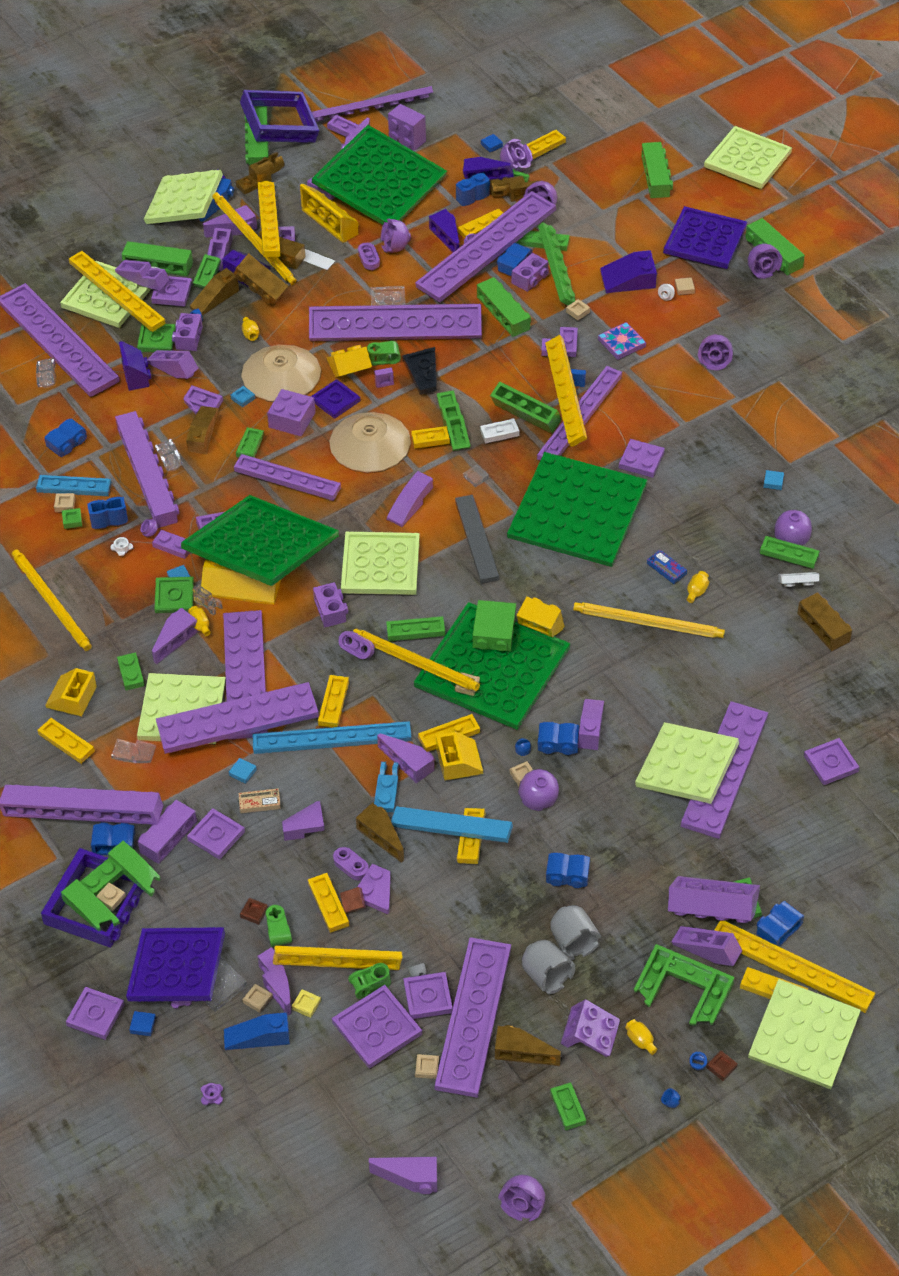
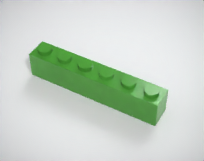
[245,106,269,166]

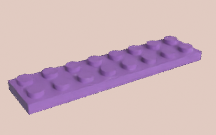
[223,610,268,739]
[156,682,319,754]
[681,701,768,839]
[435,938,511,1098]

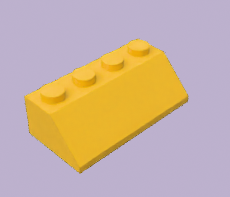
[300,183,359,243]
[200,559,281,605]

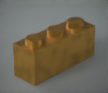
[233,253,288,306]
[797,592,852,652]

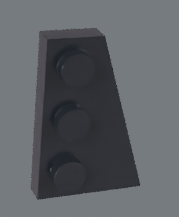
[402,347,437,395]

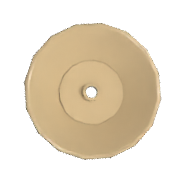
[241,344,321,401]
[329,412,411,473]

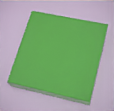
[137,324,176,352]
[154,577,194,613]

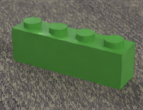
[641,142,673,198]
[745,218,805,275]
[121,241,193,276]
[477,277,531,337]
[490,381,562,434]

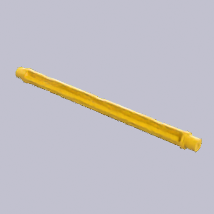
[212,192,297,285]
[12,550,92,651]
[573,602,725,638]
[353,629,480,691]

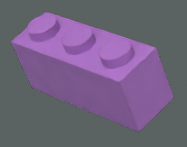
[138,800,197,864]

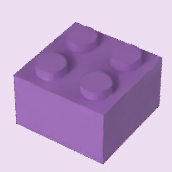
[388,104,426,151]
[267,389,315,436]

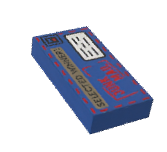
[647,550,687,584]

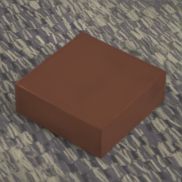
[340,887,366,914]
[240,898,268,925]
[706,1050,738,1081]

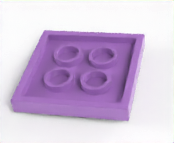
[332,985,422,1069]

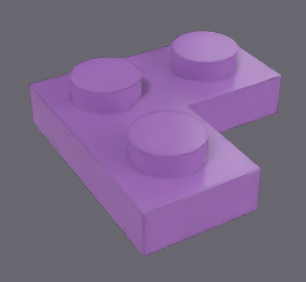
[541,327,578,357]

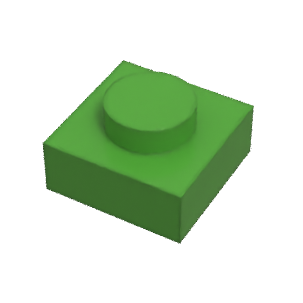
[62,508,82,529]

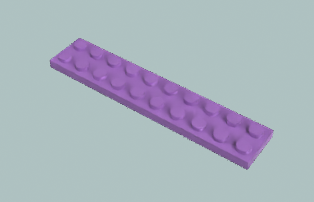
[415,191,556,302]
[0,283,119,397]
[309,304,482,341]

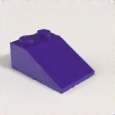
[600,250,657,293]

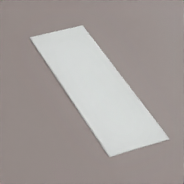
[303,249,335,270]

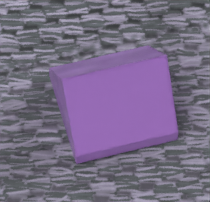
[278,226,295,241]

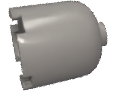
[550,905,601,960]
[522,940,575,994]

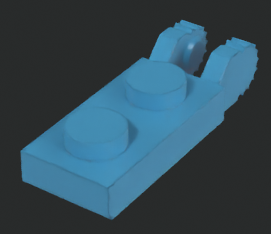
[374,761,399,813]

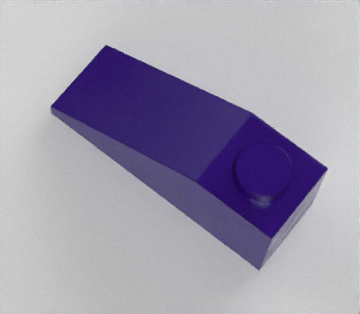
[463,157,514,180]
[429,209,459,252]

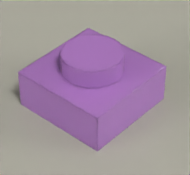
[374,368,394,388]

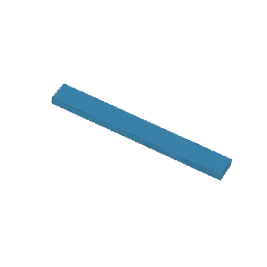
[253,721,412,754]

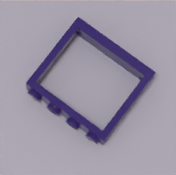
[240,90,319,143]
[41,848,143,948]

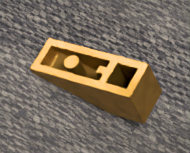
[259,231,305,269]
[190,268,239,316]
[186,406,219,454]
[356,802,404,863]
[495,1025,561,1066]

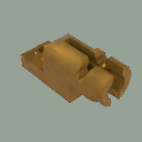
[235,152,285,195]
[490,176,541,202]

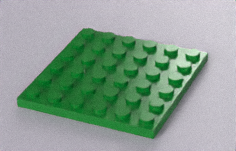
[311,125,447,225]
[507,452,648,567]
[181,495,339,586]
[414,602,570,730]

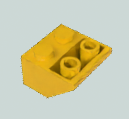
[327,345,372,377]
[516,596,565,637]
[45,668,97,716]
[436,732,483,781]

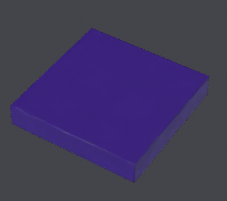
[311,379,360,419]

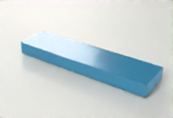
[36,475,111,496]

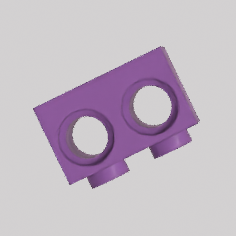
[512,253,549,292]
[172,313,203,351]
[313,582,348,628]

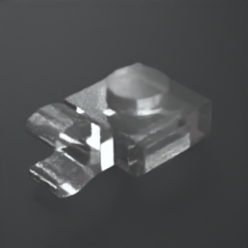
[193,584,223,615]

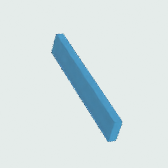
[391,806,513,843]

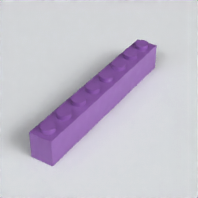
[115,411,179,528]
[0,785,163,825]

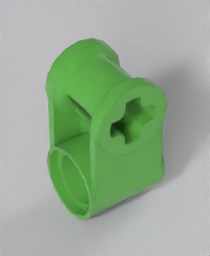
[367,341,401,366]
[266,905,292,947]
[348,963,391,999]

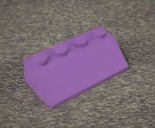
[668,876,760,923]

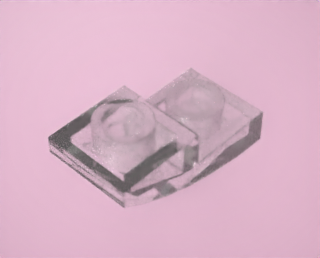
[36,358,56,388]
[155,439,183,471]
[111,738,156,763]

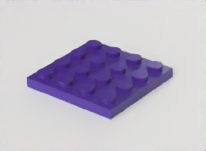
[663,206,747,269]
[126,927,225,1001]

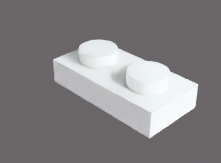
[480,419,519,443]
[778,572,819,586]

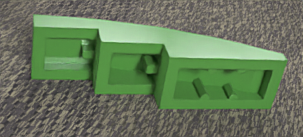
[436,390,471,451]

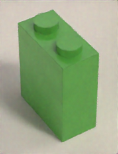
[473,600,516,651]

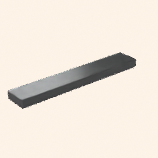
[455,495,499,583]

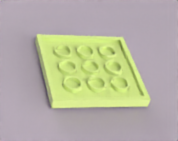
[704,126,792,189]
[144,170,223,224]
[60,261,151,328]
[341,532,420,595]
[137,673,226,744]
[635,722,739,804]
[748,979,861,1089]

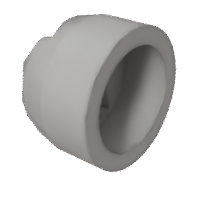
[408,963,426,977]

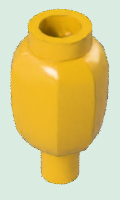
[242,317,259,341]
[686,571,709,603]
[188,606,211,636]
[625,1019,658,1055]

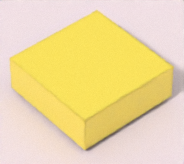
[292,989,321,1018]

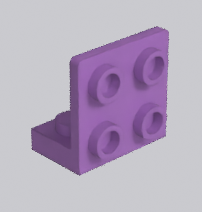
[561,999,620,1057]

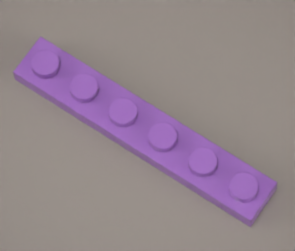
[234,454,341,501]

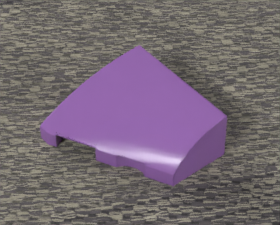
[282,801,324,841]

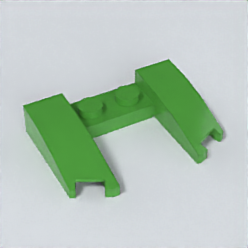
[61,841,160,931]
[634,944,734,1025]

